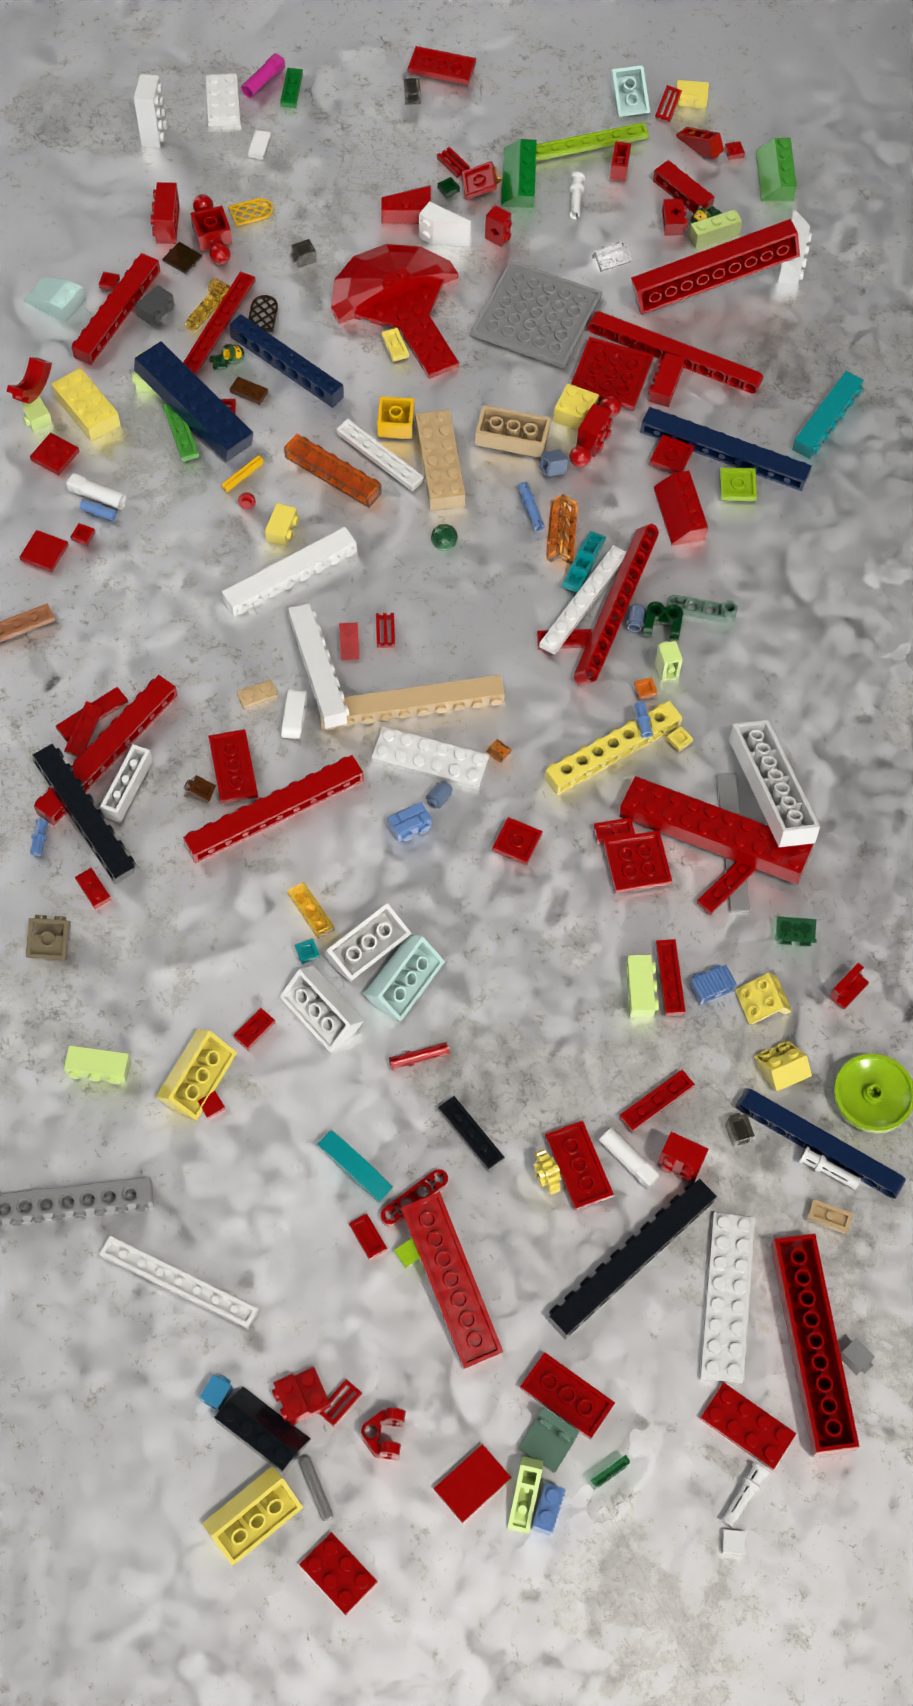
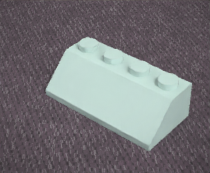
[364,935,445,1022]

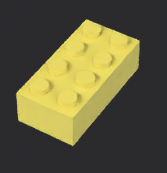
[51,368,120,442]

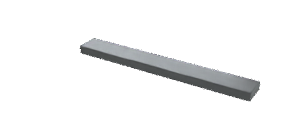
[716,773,750,913]

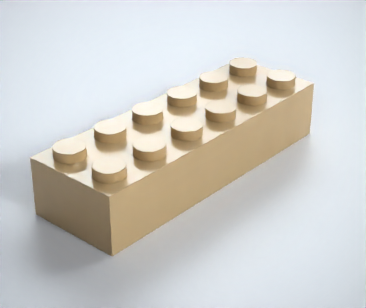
[415,410,465,511]

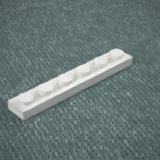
[336,419,424,492]

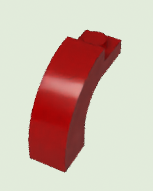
[6,357,52,404]

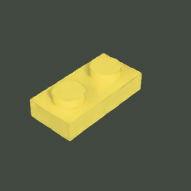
[381,328,409,362]

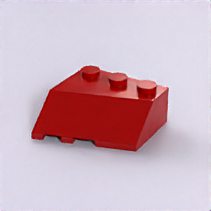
[381,185,431,224]

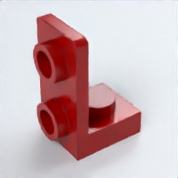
[339,622,359,660]

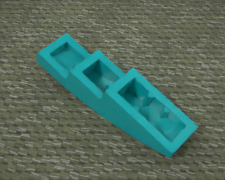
[562,531,606,592]
[316,1130,393,1202]

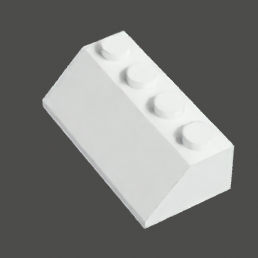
[778,210,812,287]
[324,903,412,981]
[279,965,364,1053]

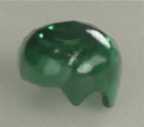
[431,524,458,550]

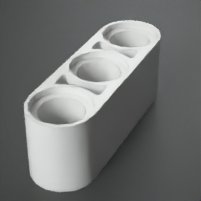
[282,689,308,740]

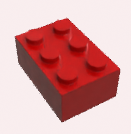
[150,182,180,244]

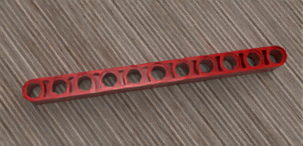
[587,311,763,394]
[574,523,659,686]

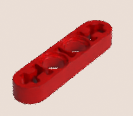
[381,1169,448,1227]

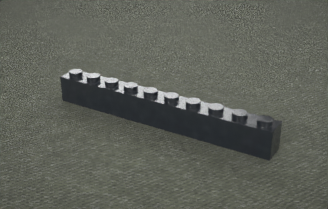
[548,1178,717,1340]

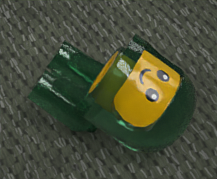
[691,205,722,223]
[209,344,245,370]

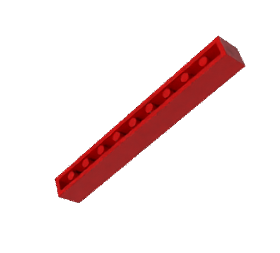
[34,675,178,826]
[183,755,364,863]

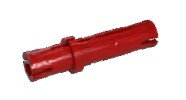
[389,1042,450,1070]

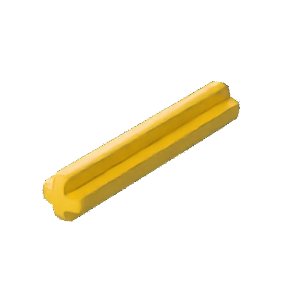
[221,455,264,492]

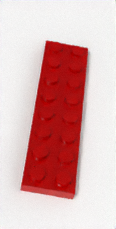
[400,1192,503,1369]

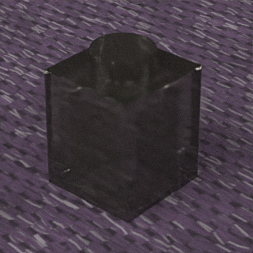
[404,78,421,105]
[290,239,317,268]
[725,1113,755,1148]

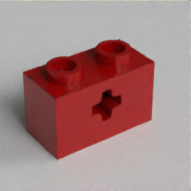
[610,141,631,182]
[662,199,688,236]
[485,205,512,247]

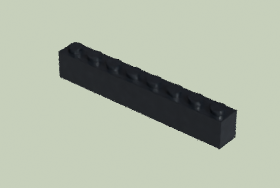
[32,743,136,884]

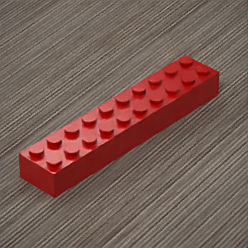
[631,219,800,315]
[620,776,814,885]
[770,1234,860,1457]

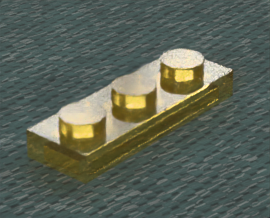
[287,882,335,939]

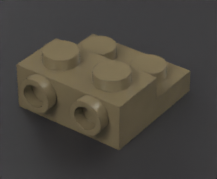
[26,915,71,960]

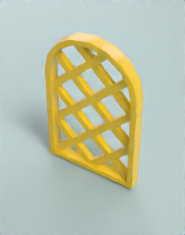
[228,198,273,227]

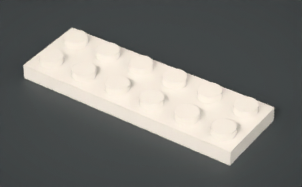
[371,726,490,790]

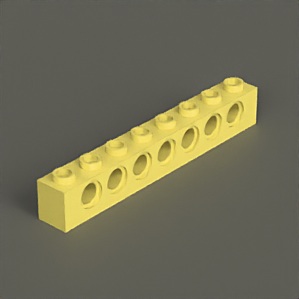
[545,701,682,795]

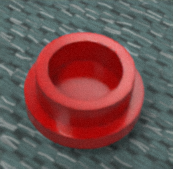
[238,492,256,509]

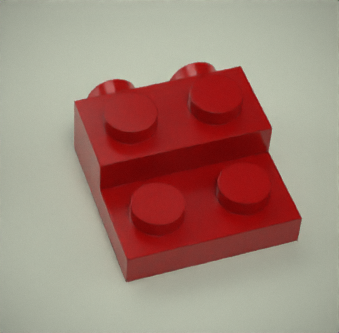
[272,1367,331,1426]

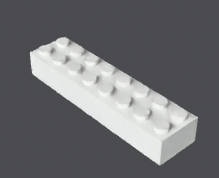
[729,720,820,847]

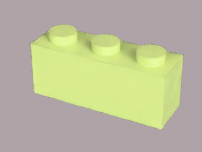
[688,209,742,249]
[626,955,658,1018]
[64,1045,131,1084]

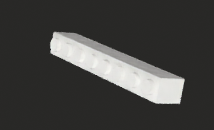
[221,527,357,617]
[288,603,349,729]

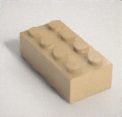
[475,405,551,458]

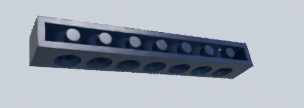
[229,314,344,408]

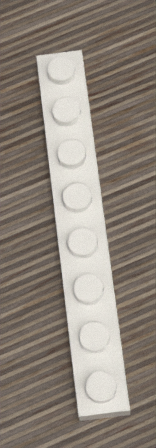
[539,545,626,655]
[99,1236,258,1330]

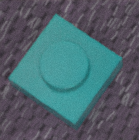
[295,938,320,965]

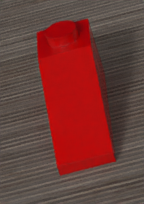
[676,127,724,159]

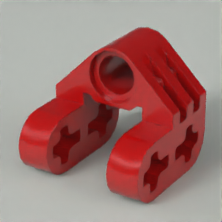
[361,1408,406,1460]

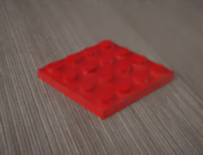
[571,337,654,411]

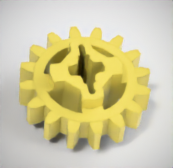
[533,1149,561,1195]

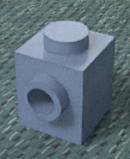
[539,449,568,477]

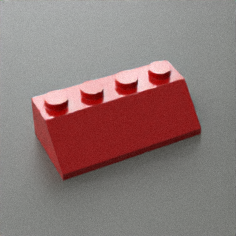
[653,470,708,546]

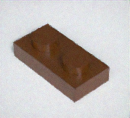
[230,376,268,405]

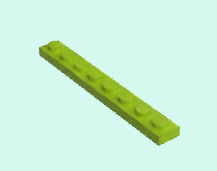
[536,122,649,161]

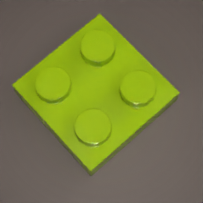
[720,467,757,501]

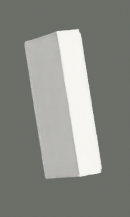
[248,130,272,160]

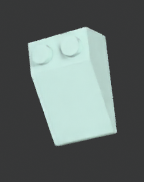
[610,65,650,118]
[24,277,85,323]

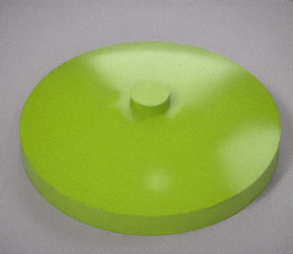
[833,1054,913,1133]

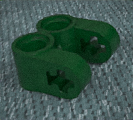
[642,602,683,641]

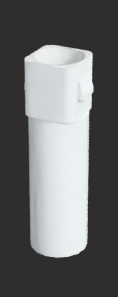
[67,473,126,510]
[599,1127,661,1189]

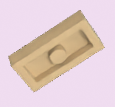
[237,679,278,710]
[807,1199,853,1234]

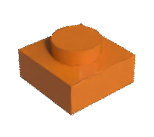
[634,677,658,700]

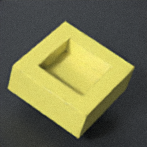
[666,726,693,752]

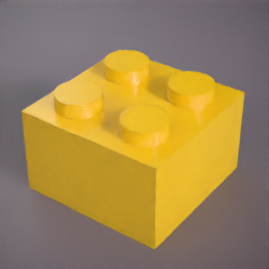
[377,396,414,439]

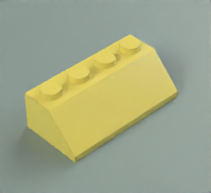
[156,1029,237,1121]
[202,1466,303,1566]

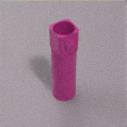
[241,53,285,98]

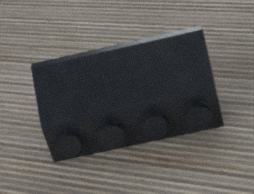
[214,1387,311,1475]

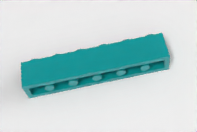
[792,371,864,459]

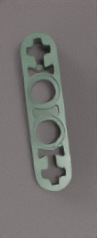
[666,595,738,623]

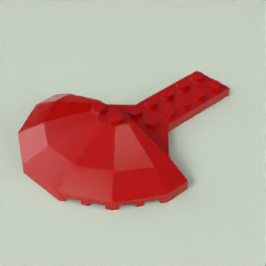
[331,244,459,379]

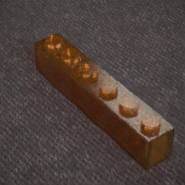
[284,433,382,508]

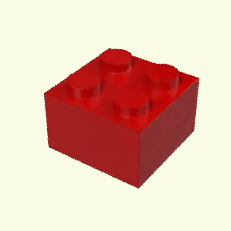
[657,1131,709,1182]

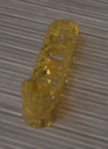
[185,278,230,332]

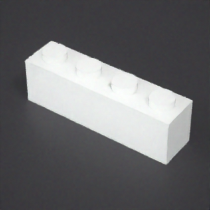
[100,744,153,823]

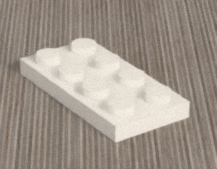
[206,73,240,127]

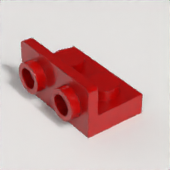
[829,963,869,1010]

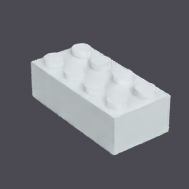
[134,74,168,148]

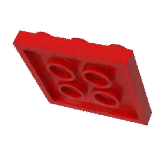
[603,830,672,894]

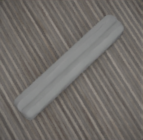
[299,1456,333,1521]

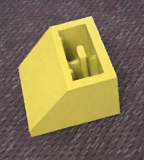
[754,1041,812,1091]

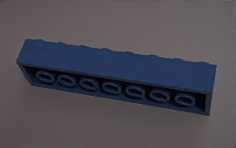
[134,341,254,462]

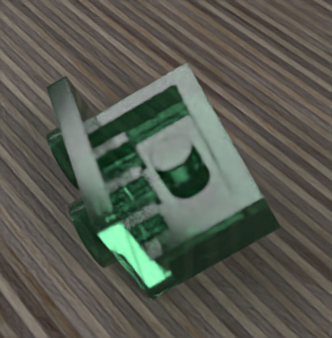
[775,916,817,946]

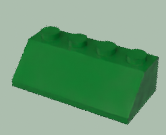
[501,139,537,208]

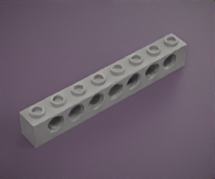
[0,1177,154,1228]

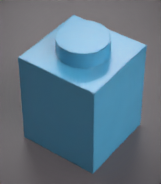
[199,1375,233,1412]

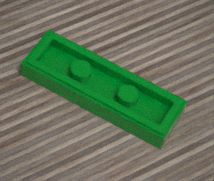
[280,68,303,108]

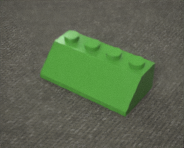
[756,138,797,201]

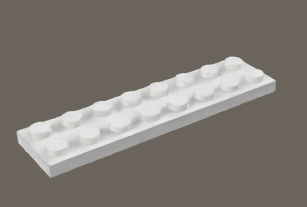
[700,1212,755,1385]

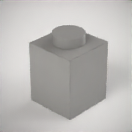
[841,1338,875,1376]

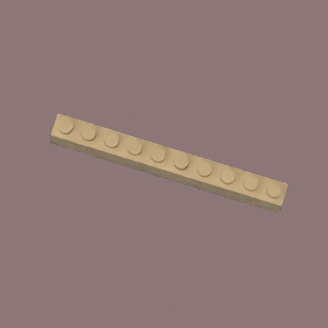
[318,675,505,729]

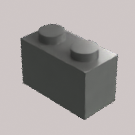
[135,285,175,326]

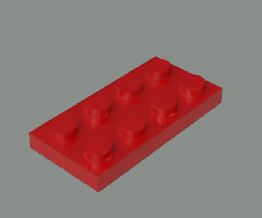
[408,46,476,85]
[208,729,259,804]
[545,1121,614,1211]
[520,1352,615,1440]
[700,1382,797,1471]

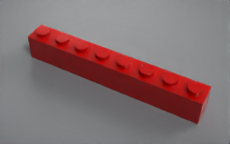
[71,253,160,365]

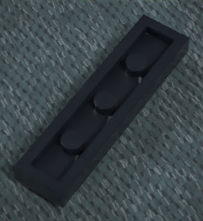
[438,1096,505,1172]

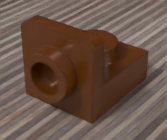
[184,775,216,803]

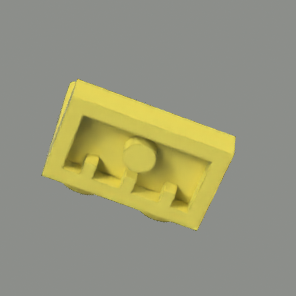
[735,972,792,1025]

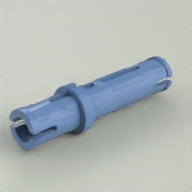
[518,482,545,532]

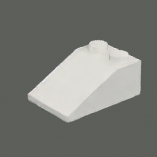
[419,201,472,247]

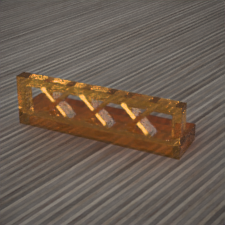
[546,494,578,564]

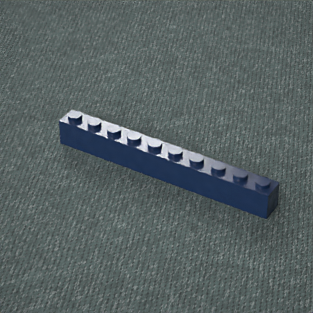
[640,407,812,491]

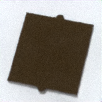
[162,242,202,274]

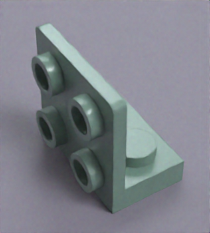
[519,1407,579,1473]

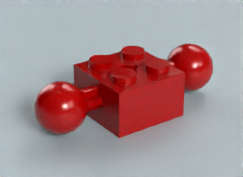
[190,194,232,265]
[569,395,622,468]

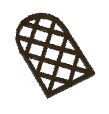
[248,295,278,332]

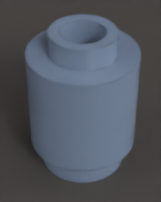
[626,604,646,632]
[426,780,453,809]

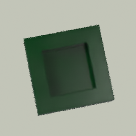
[437,177,460,198]

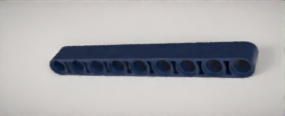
[735,1088,906,1199]

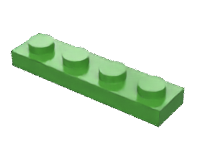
[162,403,199,462]

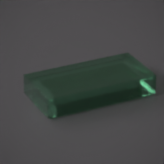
[589,1455,630,1490]

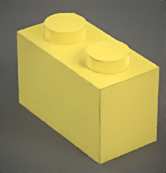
[675,80,709,109]
[265,503,299,546]

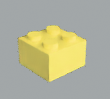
[553,383,599,430]

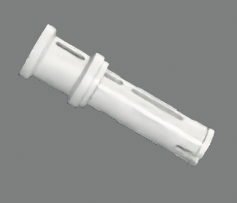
[570,172,585,219]
[799,1146,861,1190]
[721,1462,770,1528]

